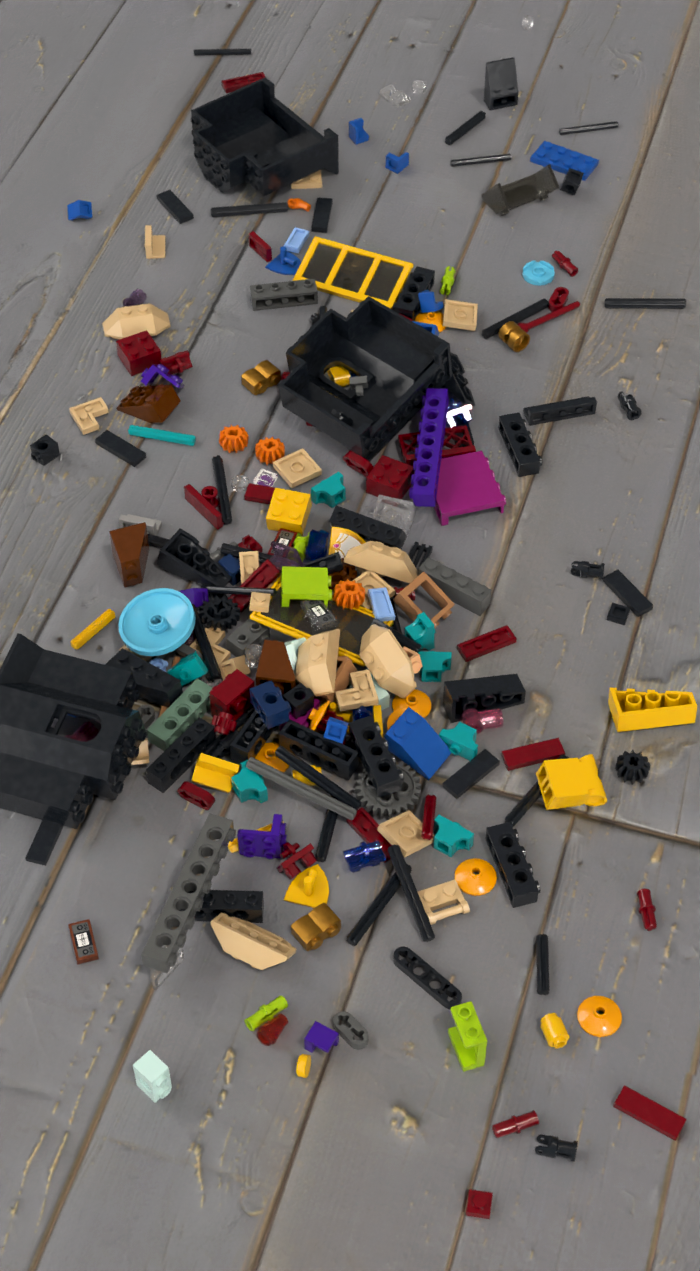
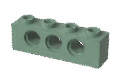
[147,678,213,751]

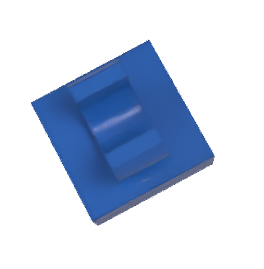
[324,717,349,744]

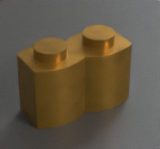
[241,360,281,395]
[291,902,341,951]

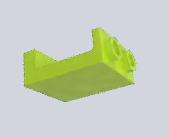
[281,566,332,608]
[448,1001,487,1072]

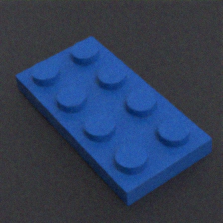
[530,141,599,181]

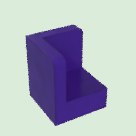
[179,588,208,608]
[304,1021,339,1053]

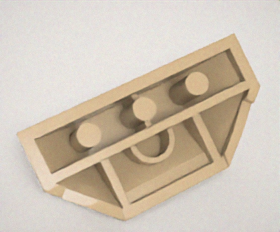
[102,303,171,339]
[344,541,418,583]
[359,624,417,699]
[295,628,340,697]
[211,913,297,970]

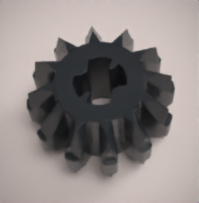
[615,750,650,785]

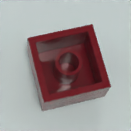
[116,330,162,376]
[366,455,414,505]
[209,669,255,721]

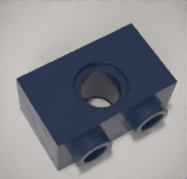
[250,680,291,729]

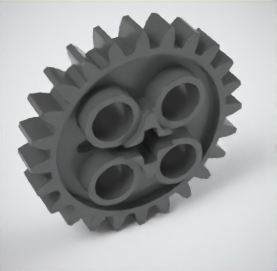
[355,762,421,819]

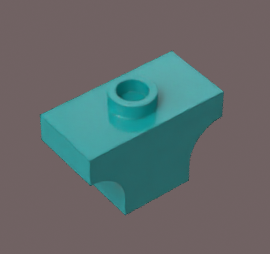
[311,471,346,508]
[404,612,436,651]
[166,651,208,686]
[418,651,452,682]
[439,721,478,761]
[231,760,268,803]
[434,814,474,857]

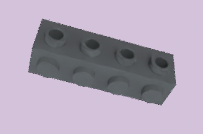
[250,279,318,311]
[418,557,492,616]

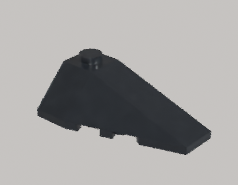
[444,352,475,407]
[157,528,232,586]

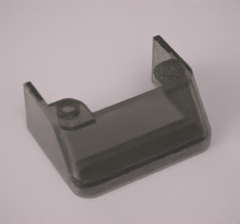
[481,164,559,216]

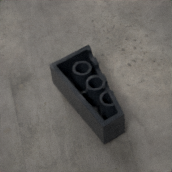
[105,648,183,707]
[443,674,526,723]

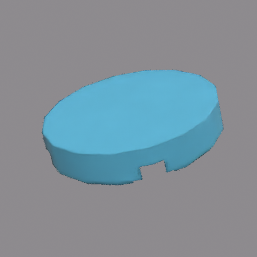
[522,260,555,286]

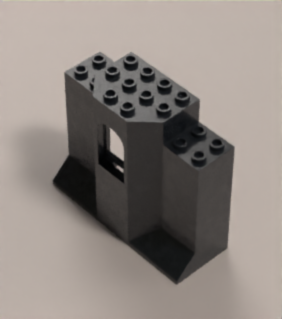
[191,77,339,196]
[278,296,452,462]
[0,633,147,829]

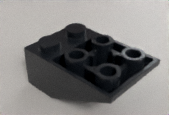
[484,57,518,111]

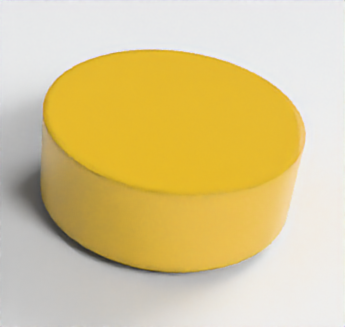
[296,1054,311,1078]

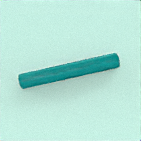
[128,425,196,446]

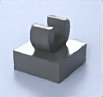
[349,376,368,396]

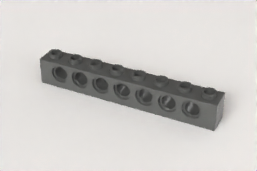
[141,813,236,974]

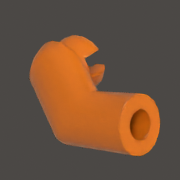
[287,198,311,212]

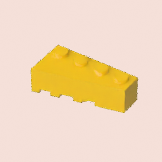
[608,687,697,732]

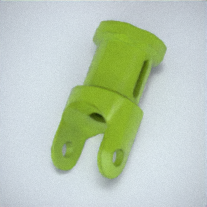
[289,532,313,562]

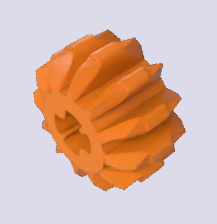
[219,425,249,454]
[255,436,285,465]
[333,579,366,610]

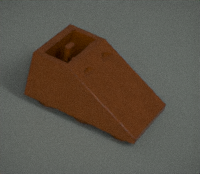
[116,384,181,423]

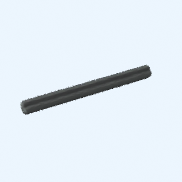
[246,757,357,820]

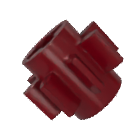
[211,712,237,735]

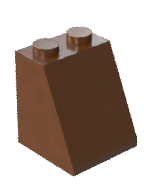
[109,522,149,588]
[256,640,296,695]

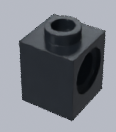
[560,168,584,196]
[30,434,60,466]
[283,683,314,719]

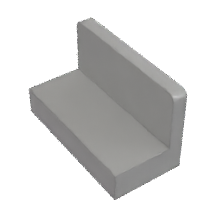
[119,514,162,536]

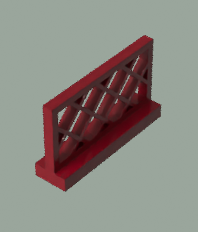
[398,425,476,466]

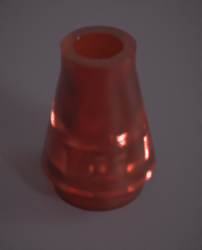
[257,1014,288,1046]

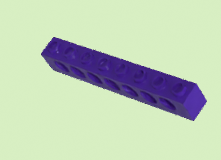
[409,388,449,507]

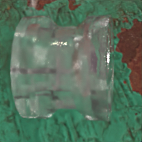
[245,644,263,668]

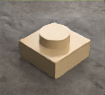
[249,592,271,613]

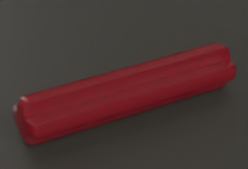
[421,794,437,840]

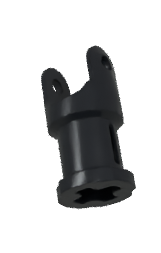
[618,391,642,420]
[571,561,605,580]
[535,1134,578,1162]

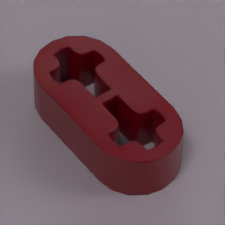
[548,287,569,312]
[343,450,374,477]
[178,781,215,810]

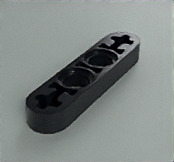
[393,946,462,1010]

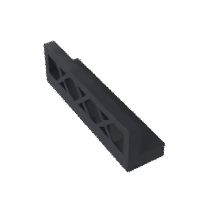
[523,396,597,426]

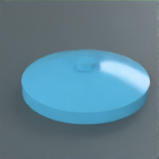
[118,588,196,656]

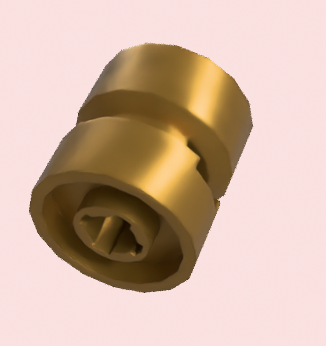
[499,321,530,352]

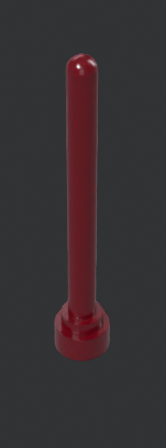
[517,301,580,333]

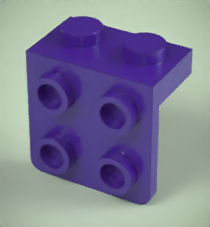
[141,364,185,388]
[237,814,287,859]

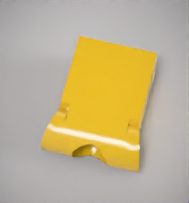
[536,754,608,810]

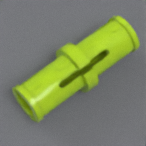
[440,266,455,295]
[244,995,288,1032]

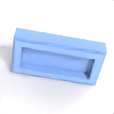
[284,227,310,254]
[367,587,396,622]

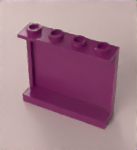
[434,451,506,526]

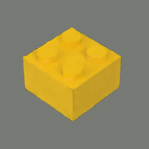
[266,488,312,536]

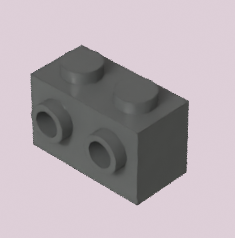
[226,618,270,660]

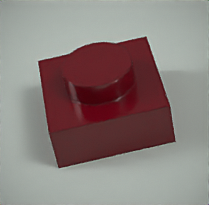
[466,1189,493,1219]

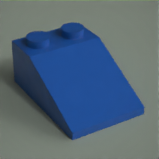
[384,707,451,781]

